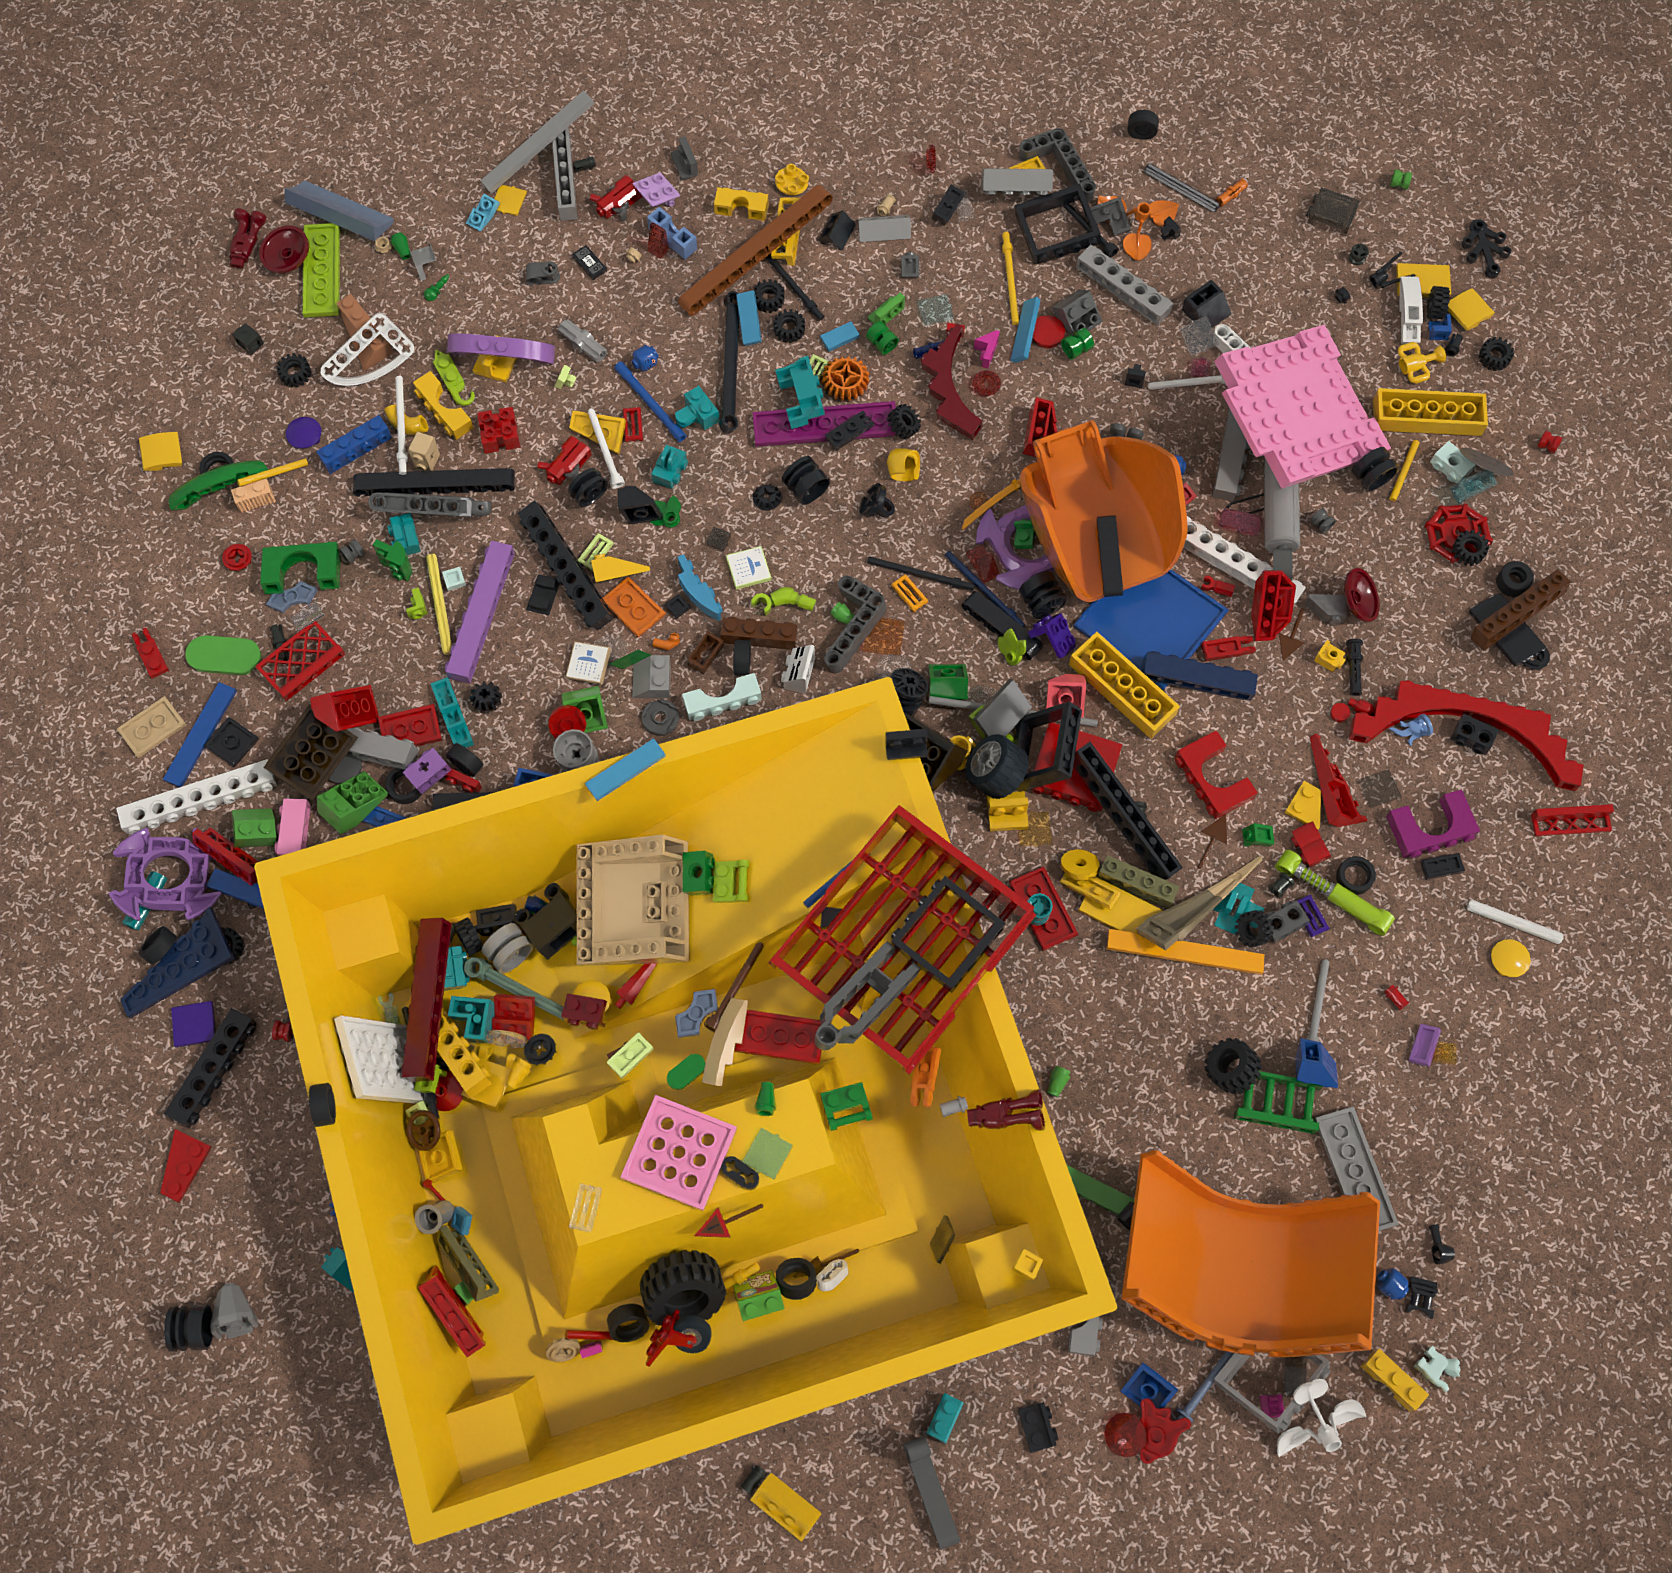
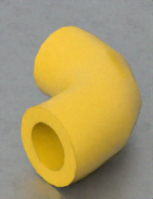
[384,404,429,436]

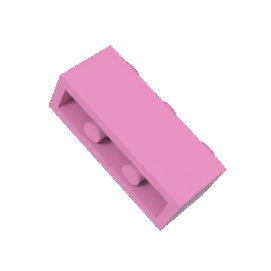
[275,799,311,856]

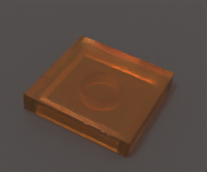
[863,617,905,656]

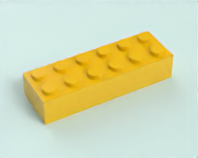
[1373,388,1488,436]
[1068,632,1180,739]

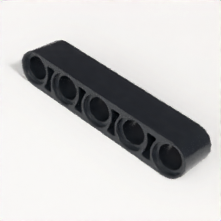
[1097,515,1123,597]
[961,591,1043,660]

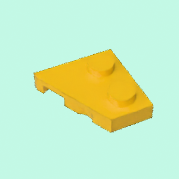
[1285,781,1321,830]

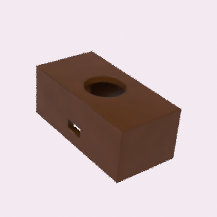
[687,631,724,675]

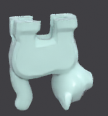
[1413,1346,1461,1392]

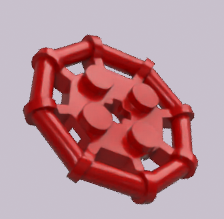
[1424,503,1493,564]

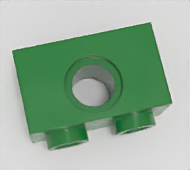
[683,851,715,896]

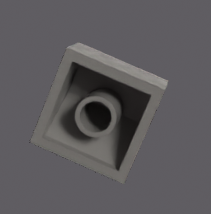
[632,655,671,698]

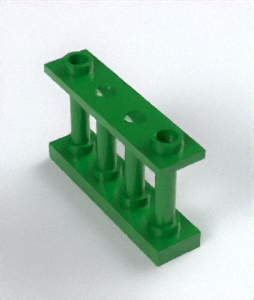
[1234,1071,1323,1134]

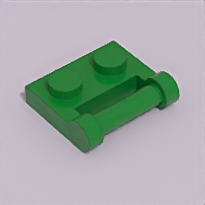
[820,1082,873,1131]

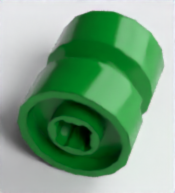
[866,321,899,355]
[1061,328,1094,360]

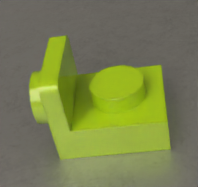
[406,587,428,619]
[414,1065,447,1093]

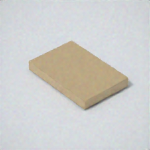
[117,696,186,758]

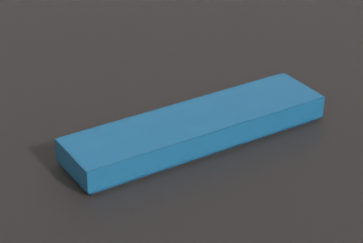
[1011,297,1041,363]
[585,738,666,801]

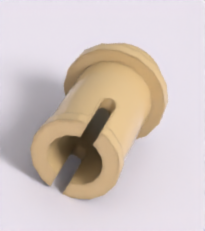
[877,194,896,216]

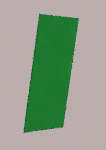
[610,650,651,669]

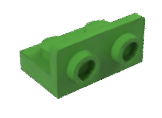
[868,293,905,325]

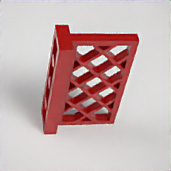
[255,619,345,702]
[418,1265,486,1357]

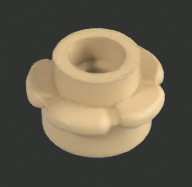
[375,237,392,253]
[626,247,642,263]

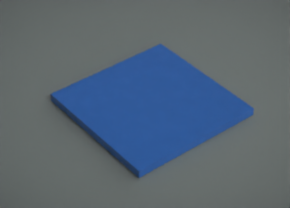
[1073,569,1229,691]

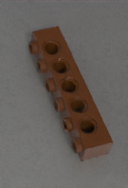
[1470,569,1571,651]

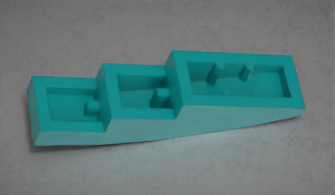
[430,677,474,748]

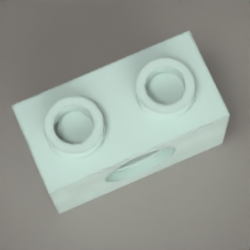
[1430,441,1476,484]

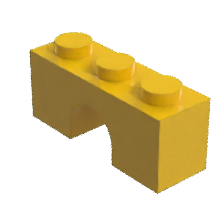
[714,187,769,221]
[1360,1349,1429,1412]

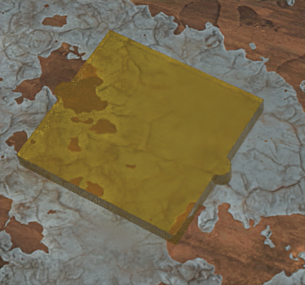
[1019,811,1052,847]

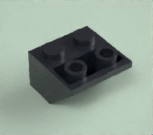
[1182,280,1231,333]

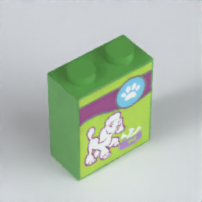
[733,1270,784,1321]

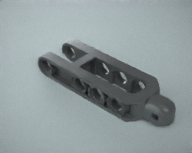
[368,493,492,517]
[814,941,921,1050]

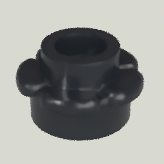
[1334,287,1351,304]

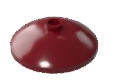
[259,225,309,274]
[1344,568,1380,623]

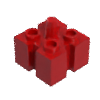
[477,407,521,454]

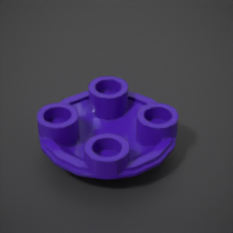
[286,417,321,449]

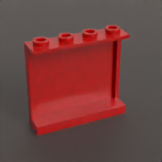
[1031,722,1123,812]

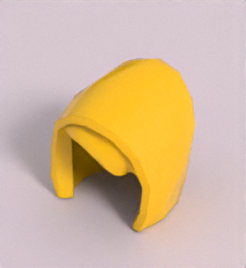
[887,448,920,482]

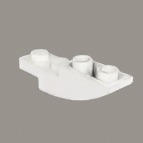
[1399,277,1423,345]

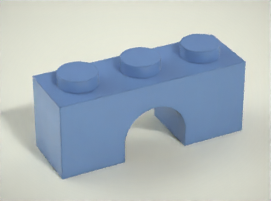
[647,207,697,260]

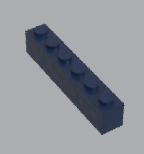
[1141,651,1258,701]

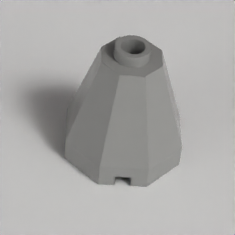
[210,1283,259,1339]

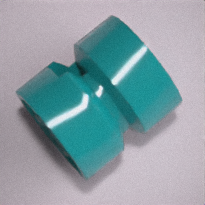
[1027,893,1053,926]

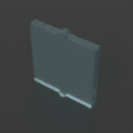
[917,294,954,326]
[742,1128,793,1180]

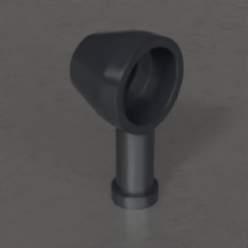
[1429,1224,1455,1265]

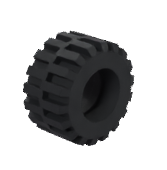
[1205,1038,1262,1094]

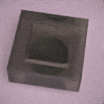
[707,527,731,551]

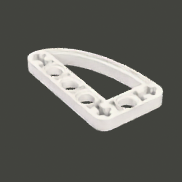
[321,313,414,386]

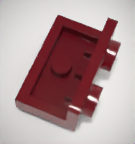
[561,993,607,1030]

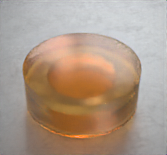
[969,492,988,510]

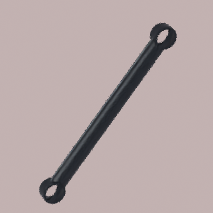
[718,291,739,434]

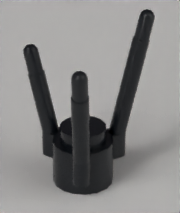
[1369,252,1416,288]

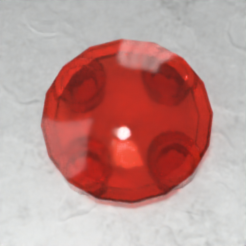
[1104,1413,1147,1457]

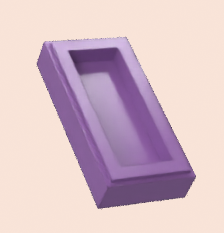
[1409,1023,1441,1067]

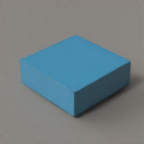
[451,1206,473,1235]

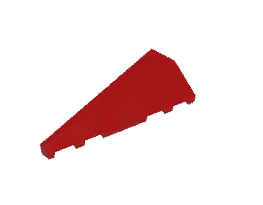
[1309,733,1368,827]

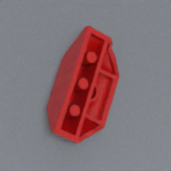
[1251,570,1296,641]

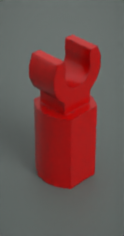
[1201,575,1235,597]

